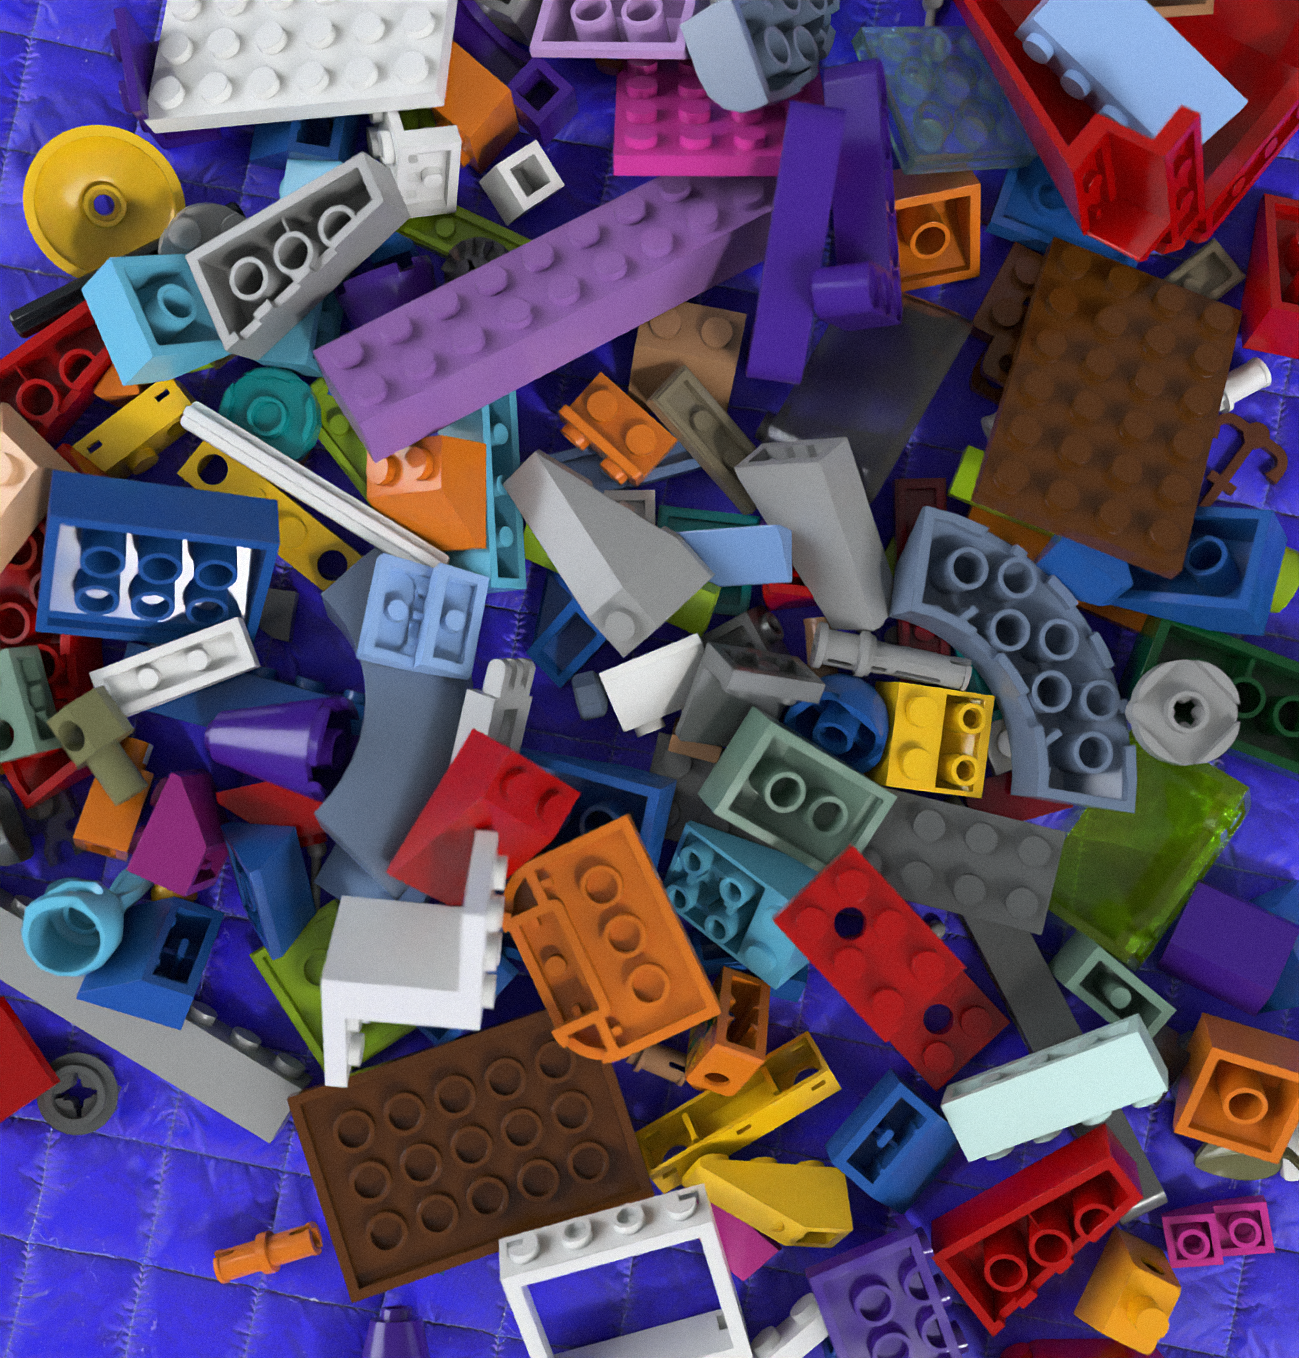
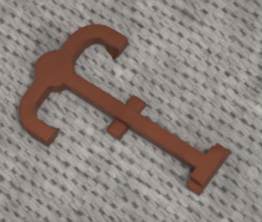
[1197,413,1288,507]

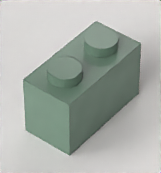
[1047,929,1176,1038]

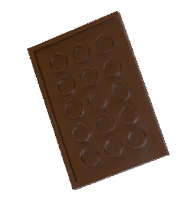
[970,237,1243,579]
[286,1007,655,1303]

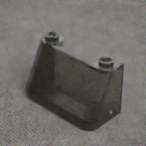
[754,291,975,505]

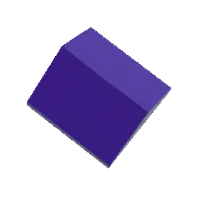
[1156,879,1299,1017]

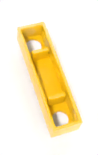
[72,378,197,479]
[177,440,363,591]
[635,1031,842,1194]

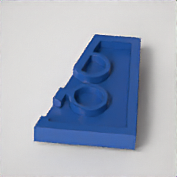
[985,135,1138,269]

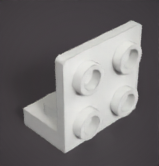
[366,110,462,218]

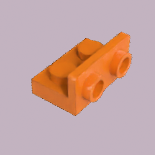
[558,372,677,489]

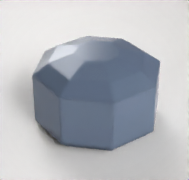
[571,670,608,721]

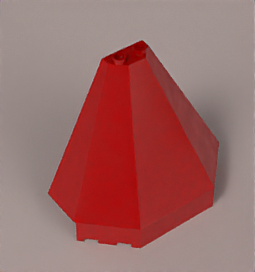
[953,0,1299,262]

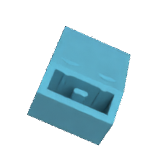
[663,820,819,990]

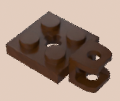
[966,241,1044,406]

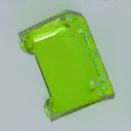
[1048,729,1251,972]

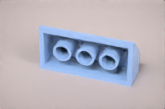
[1014,0,1248,145]

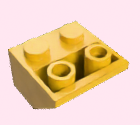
[864,681,995,799]

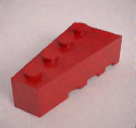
[0,300,113,448]
[931,1123,1143,1337]

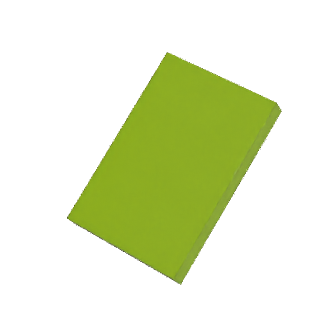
[249,898,417,1072]

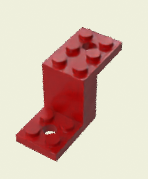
[771,844,1010,1092]

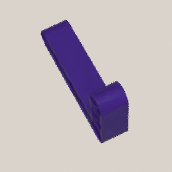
[812,57,903,331]
[745,100,846,385]

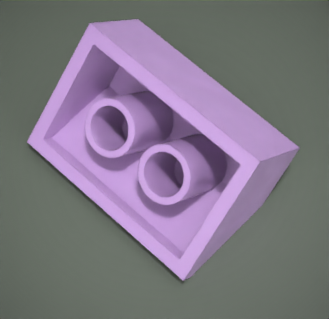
[529,0,710,59]

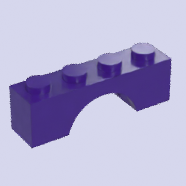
[453,0,579,147]

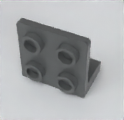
[675,642,826,747]

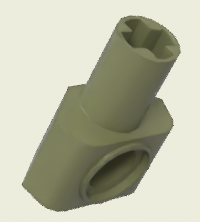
[47,685,149,806]

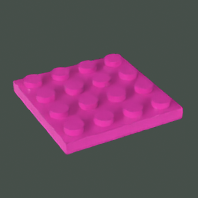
[613,58,825,176]

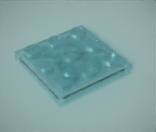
[851,26,1038,175]

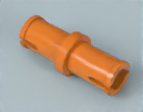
[213,1221,323,1284]

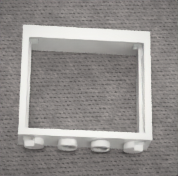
[499,1183,753,1358]

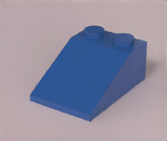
[1110,506,1288,636]

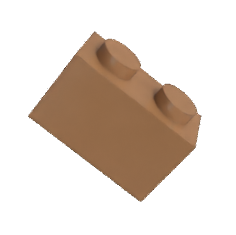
[627,302,747,413]

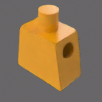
[1073,1226,1181,1356]

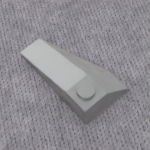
[502,449,715,657]

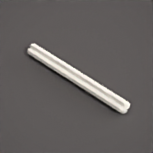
[180,401,450,568]

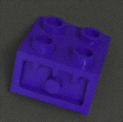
[110,7,222,149]

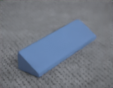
[676,525,792,587]

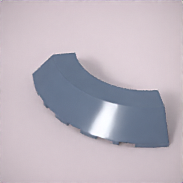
[888,506,1137,813]

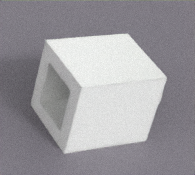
[479,140,565,226]

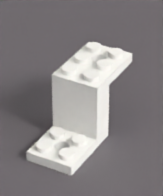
[321,830,508,1087]

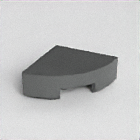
[258,588,299,643]

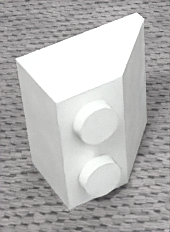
[599,633,705,737]

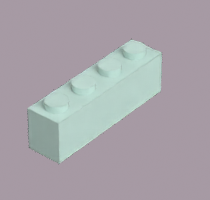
[940,1013,1168,1162]

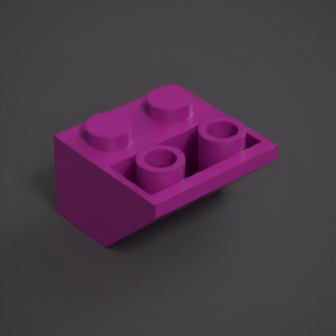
[126,769,229,897]

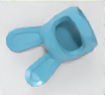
[20,868,154,977]

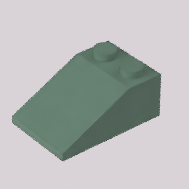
[697,706,898,872]

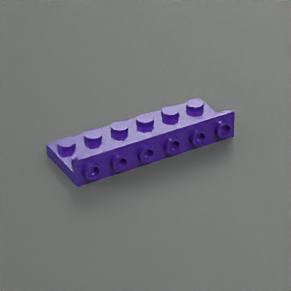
[804,1214,969,1358]

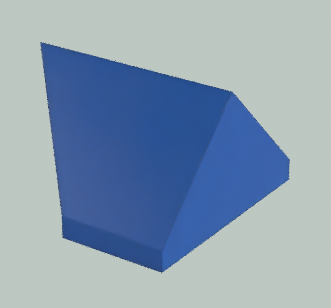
[1033,534,1133,606]
[526,568,609,688]

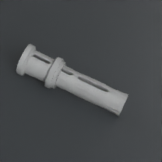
[810,622,972,691]

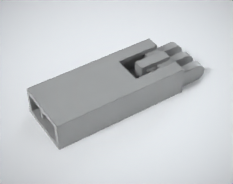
[450,658,535,765]

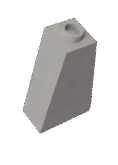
[734,437,894,633]

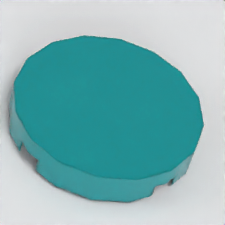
[218,366,322,462]

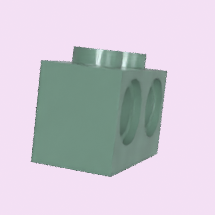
[0,645,62,764]

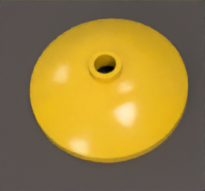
[23,125,186,278]

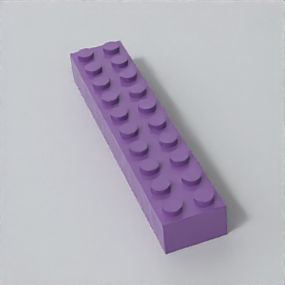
[313,176,829,463]

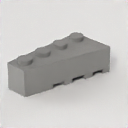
[185,152,411,361]

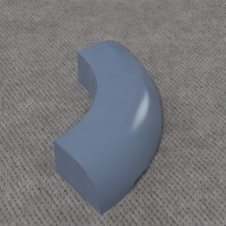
[680,0,840,113]
[314,547,473,901]

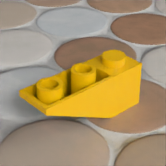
[681,1153,853,1248]

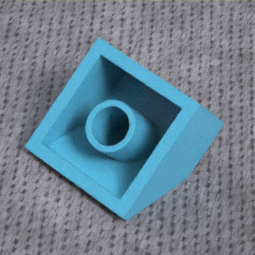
[81,253,232,386]

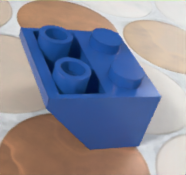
[249,114,361,170]
[76,896,225,1031]
[825,1068,961,1214]

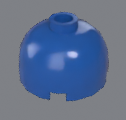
[784,674,889,773]

